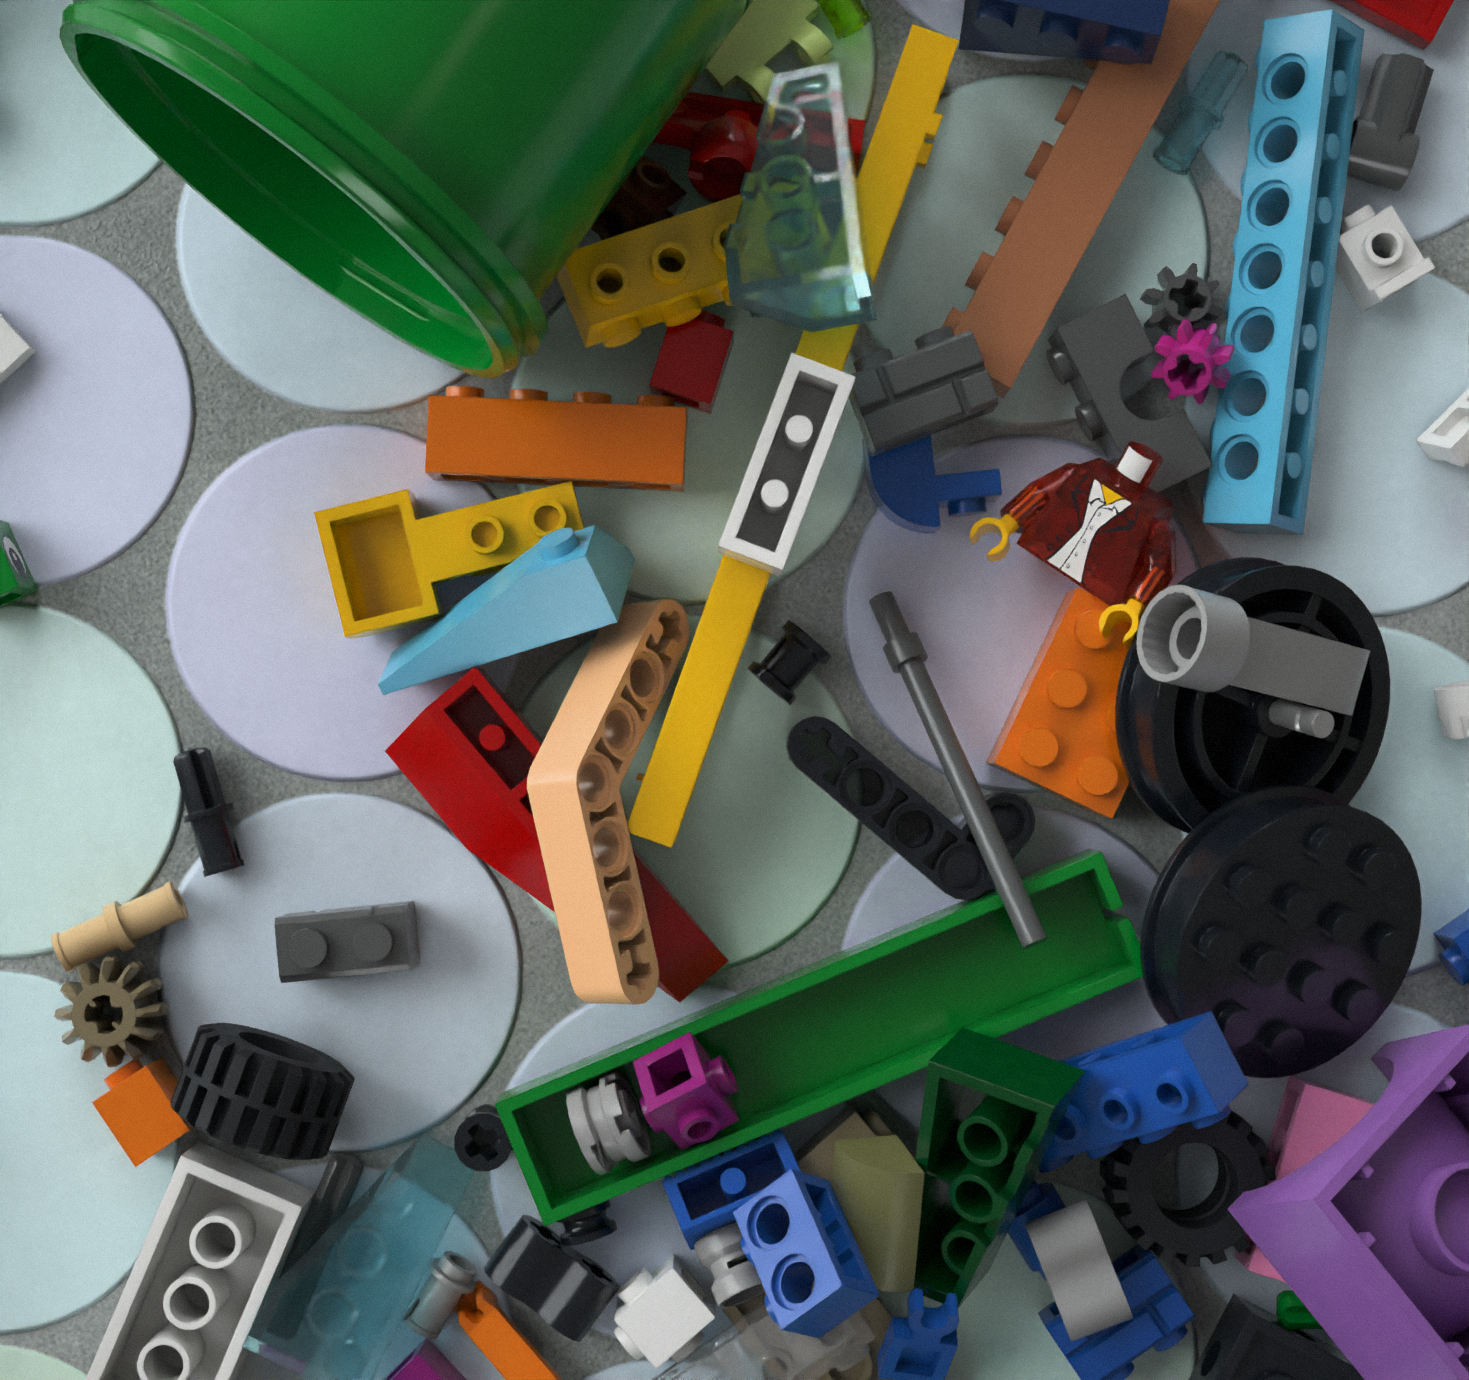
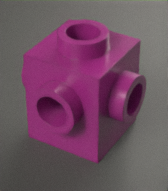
[633,1032,740,1150]

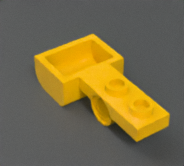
[314,481,584,639]

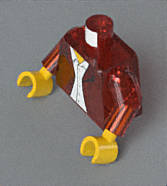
[969,441,1177,649]

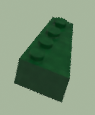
[914,1027,1086,1308]

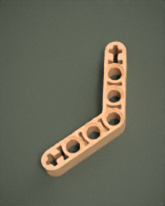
[527,599,689,1005]

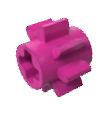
[1151,319,1235,404]

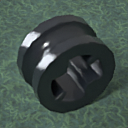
[556,1199,617,1246]

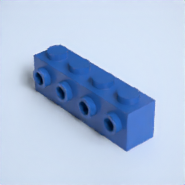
[1038,1011,1249,1173]

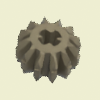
[54,955,170,1067]

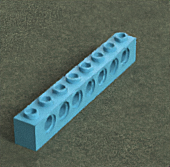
[1202,9,1365,535]

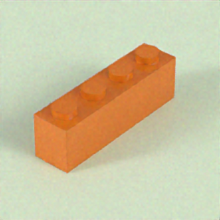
[425,386,688,492]

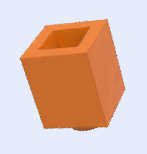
[92,1057,194,1167]

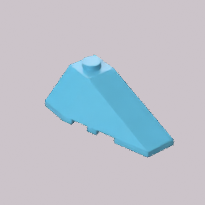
[378,525,635,695]

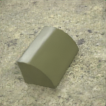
[831,1134,925,1292]

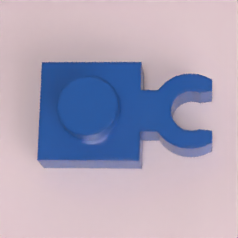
[877,1288,959,1380]

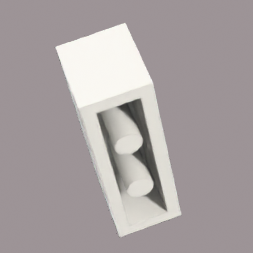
[718,352,856,577]

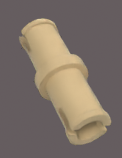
[51,881,189,972]

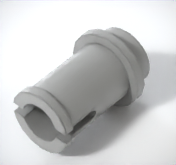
[402,1251,477,1339]

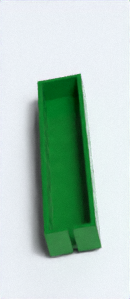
[495,848,1143,1226]

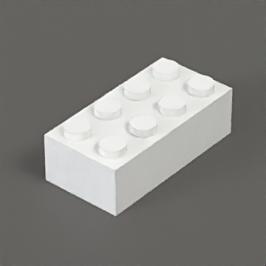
[85,1142,316,1380]

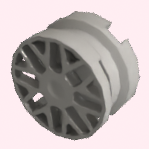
[566,1070,651,1175]

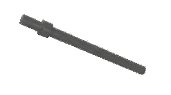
[869,591,1048,949]

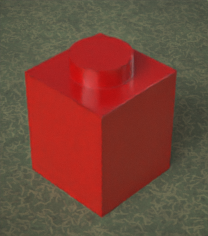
[649,310,734,414]

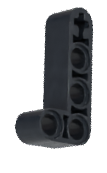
[786,716,1036,900]

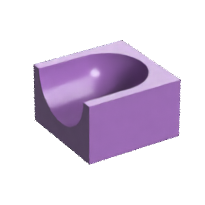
[1227,1024,1469,1380]

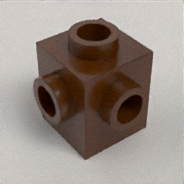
[591,155,687,240]

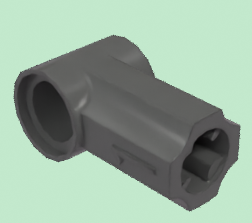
[1347,53,1434,191]

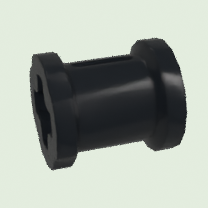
[747,620,832,705]
[454,1104,513,1171]

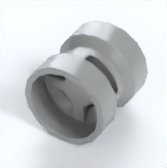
[694,1222,765,1308]

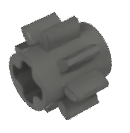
[1140,263,1223,340]

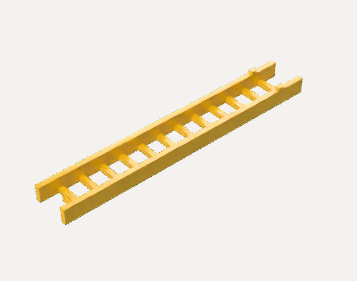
[627,24,959,848]

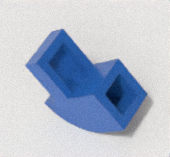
[862,435,1002,533]

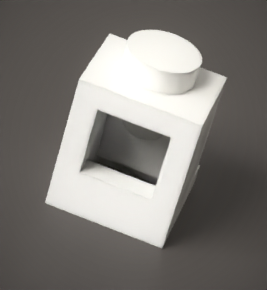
[1336,204,1435,313]

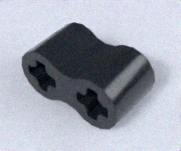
[484,1215,620,1342]

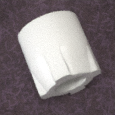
[1433,681,1469,740]

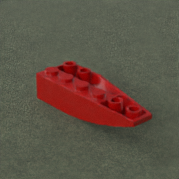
[385,667,729,1003]

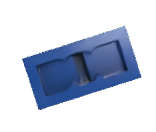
[733,1168,880,1338]

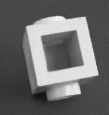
[614,1254,716,1369]

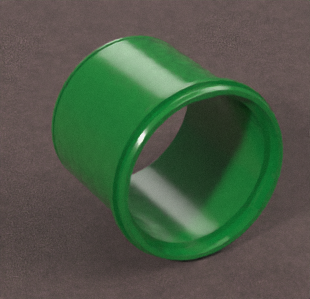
[59,0,753,378]

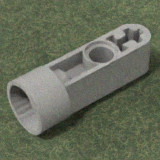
[1136,585,1370,716]

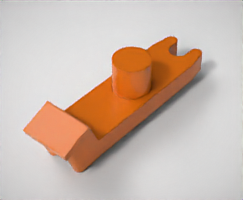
[453,1280,562,1380]

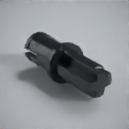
[173,748,245,877]

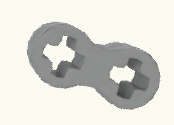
[1024,1200,1133,1342]

